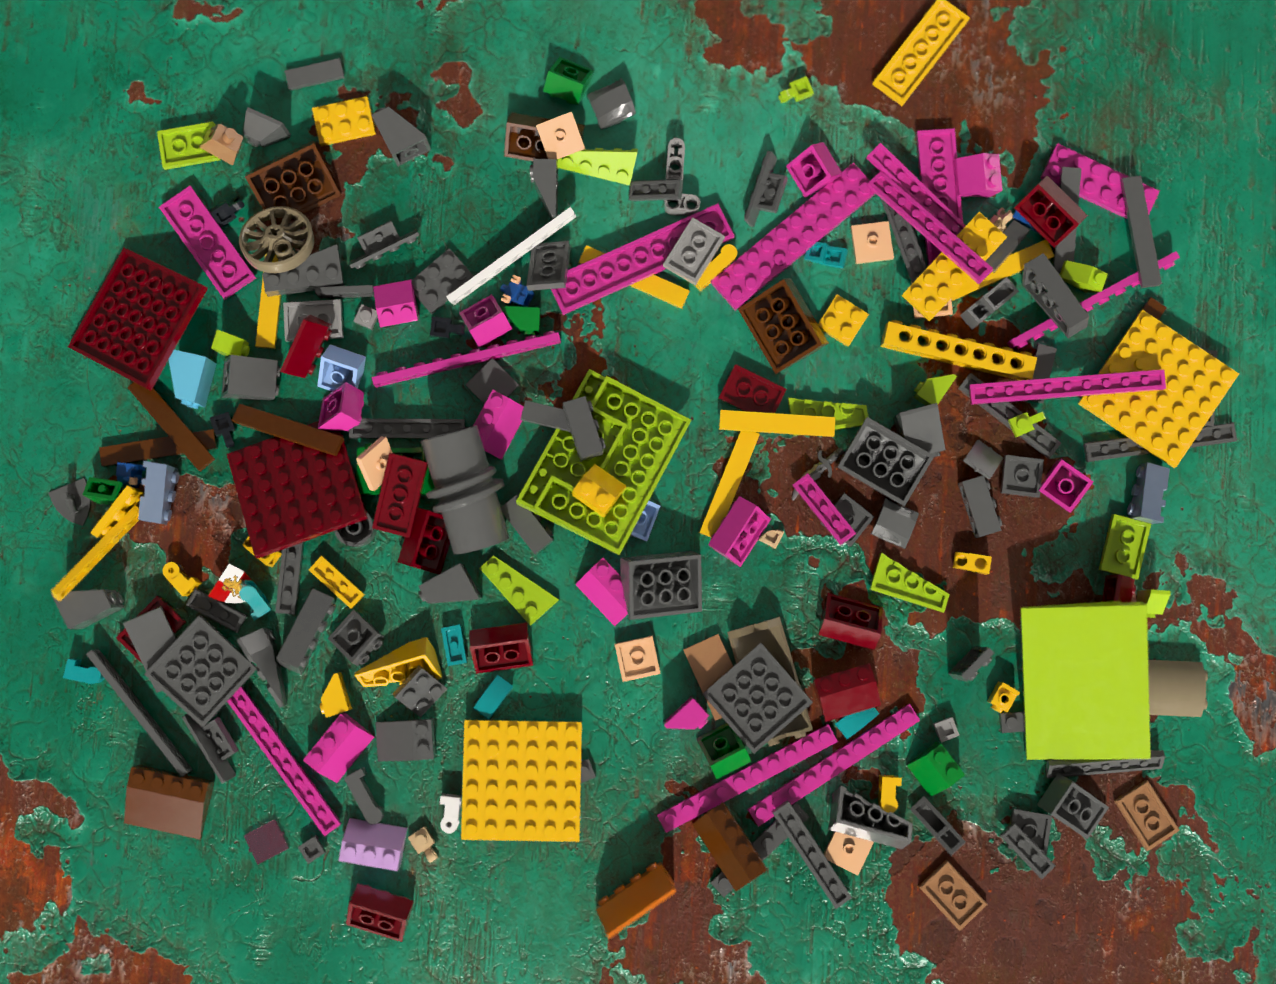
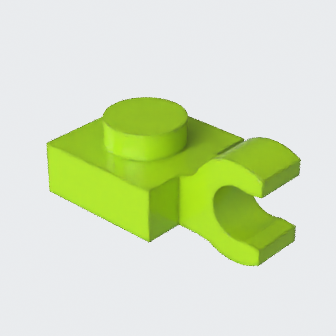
[778,76,814,103]
[1008,412,1046,438]

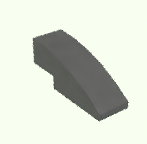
[960,277,1019,330]
[910,797,966,856]

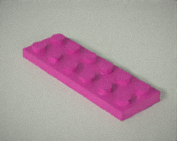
[1040,143,1160,219]
[159,186,256,300]

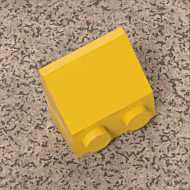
[572,464,627,518]

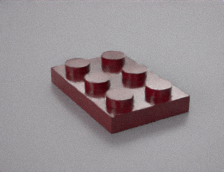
[718,364,786,413]
[116,596,187,663]

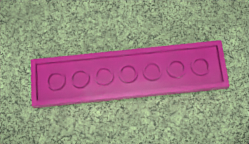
[916,129,963,266]

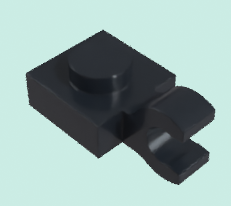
[209,196,245,227]
[430,317,465,339]
[210,412,235,448]

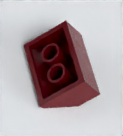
[1014,176,1088,248]
[280,314,332,378]
[397,508,450,575]
[1101,574,1136,603]
[818,593,883,650]
[469,622,533,674]
[813,663,881,722]
[346,883,414,942]

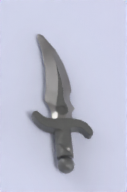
[792,448,844,501]

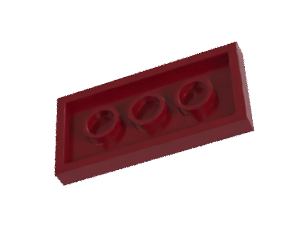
[372,453,428,538]

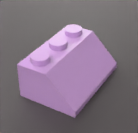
[339,818,408,871]

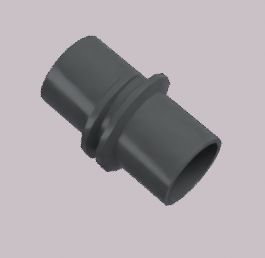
[421,425,509,554]

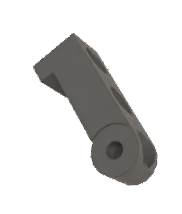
[344,767,384,824]

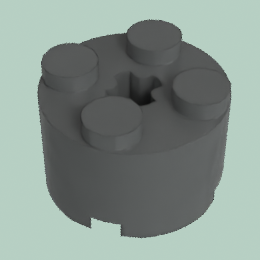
[334,511,377,547]

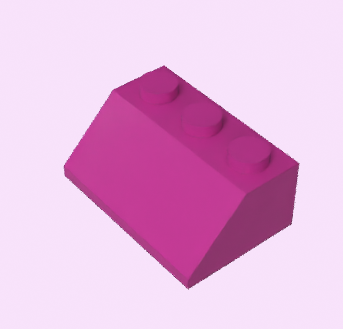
[473,390,524,460]
[708,496,771,567]
[575,558,628,626]
[303,713,375,783]

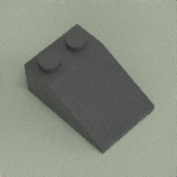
[530,159,558,221]
[376,718,437,762]
[1037,773,1109,840]

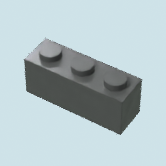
[563,396,606,462]
[958,476,1002,538]
[501,495,554,555]

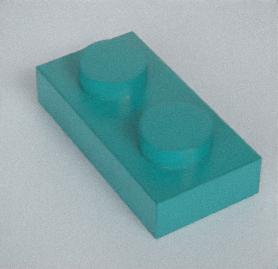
[441,624,468,666]

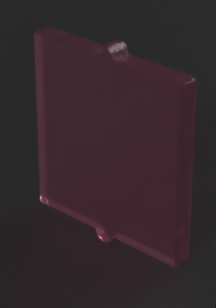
[244,820,289,864]

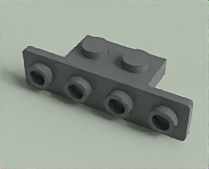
[744,151,788,227]
[349,220,419,269]
[182,714,239,783]

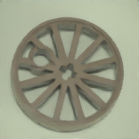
[239,206,314,273]

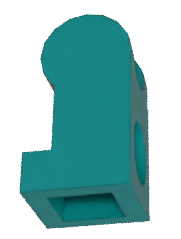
[239,580,271,620]
[63,658,105,684]

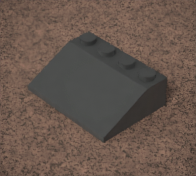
[836,417,934,506]
[620,551,702,620]

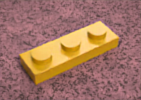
[309,556,365,609]

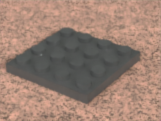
[144,615,257,727]
[702,643,813,754]

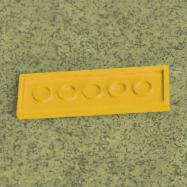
[872,0,970,106]
[901,212,1007,321]

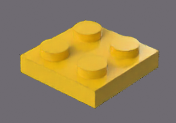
[818,294,869,347]

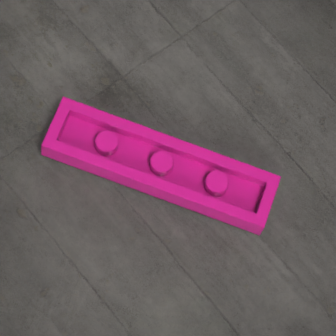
[793,473,856,546]

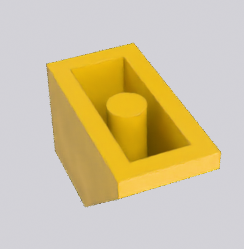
[320,672,352,718]

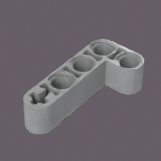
[664,138,700,216]

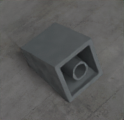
[372,106,431,166]
[221,355,280,400]
[893,403,946,457]
[418,563,482,604]
[51,590,125,629]

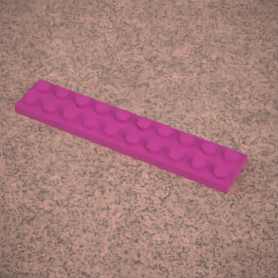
[711,163,875,311]
[551,204,735,315]

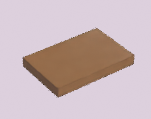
[1113,780,1180,851]
[918,860,988,931]

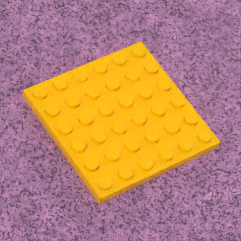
[1077,310,1239,468]
[461,720,582,842]

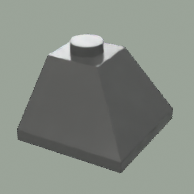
[243,107,291,147]

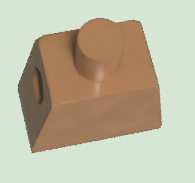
[199,124,243,166]

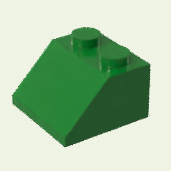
[543,57,594,105]
[696,723,751,779]
[906,742,965,797]

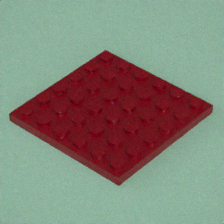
[68,247,208,391]
[226,421,368,559]

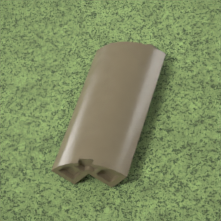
[727,617,813,746]
[1148,660,1208,717]

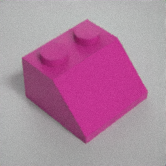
[786,142,843,198]
[954,153,1003,197]
[373,279,419,327]
[459,295,512,347]
[318,382,364,431]
[1038,459,1094,513]
[663,696,709,730]

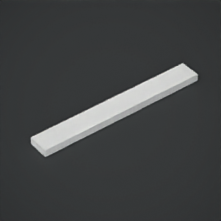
[446,207,576,305]

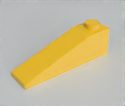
[354,637,442,687]

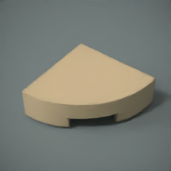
[758,530,784,549]

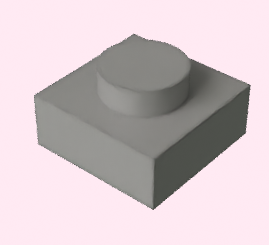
[354,304,378,330]
[933,717,960,742]

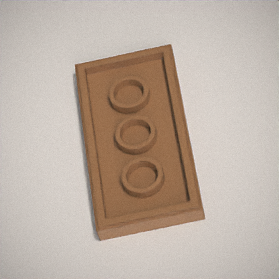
[683,634,733,721]

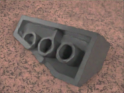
[237,628,288,708]

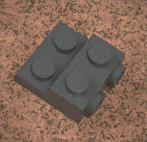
[328,609,384,666]

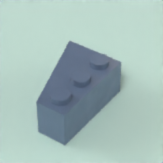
[138,461,179,525]
[1127,462,1170,525]

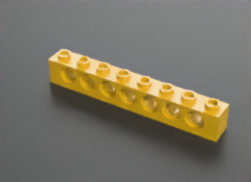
[880,320,1037,381]

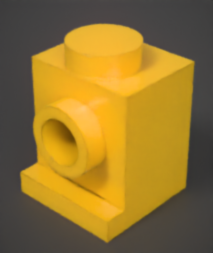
[987,682,1020,713]

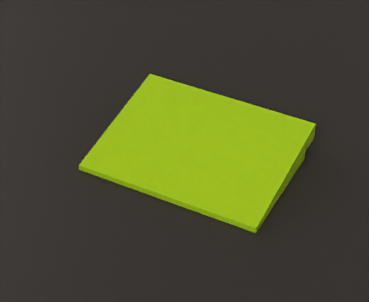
[516,369,691,555]
[1020,601,1151,760]

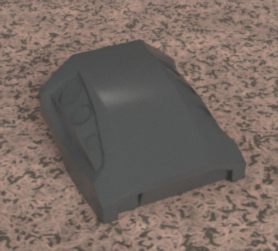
[587,78,636,130]
[870,498,919,549]

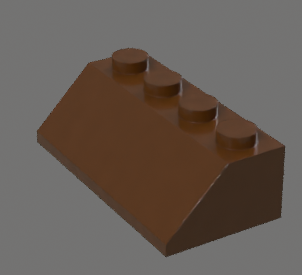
[504,112,585,162]
[692,802,769,892]

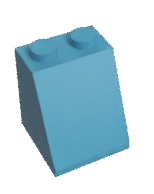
[169,350,217,409]

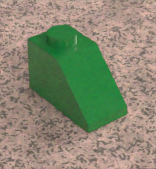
[502,306,541,336]
[82,477,122,505]

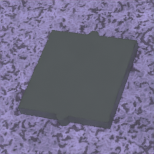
[963,440,1003,479]

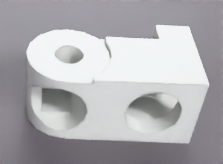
[440,794,462,833]

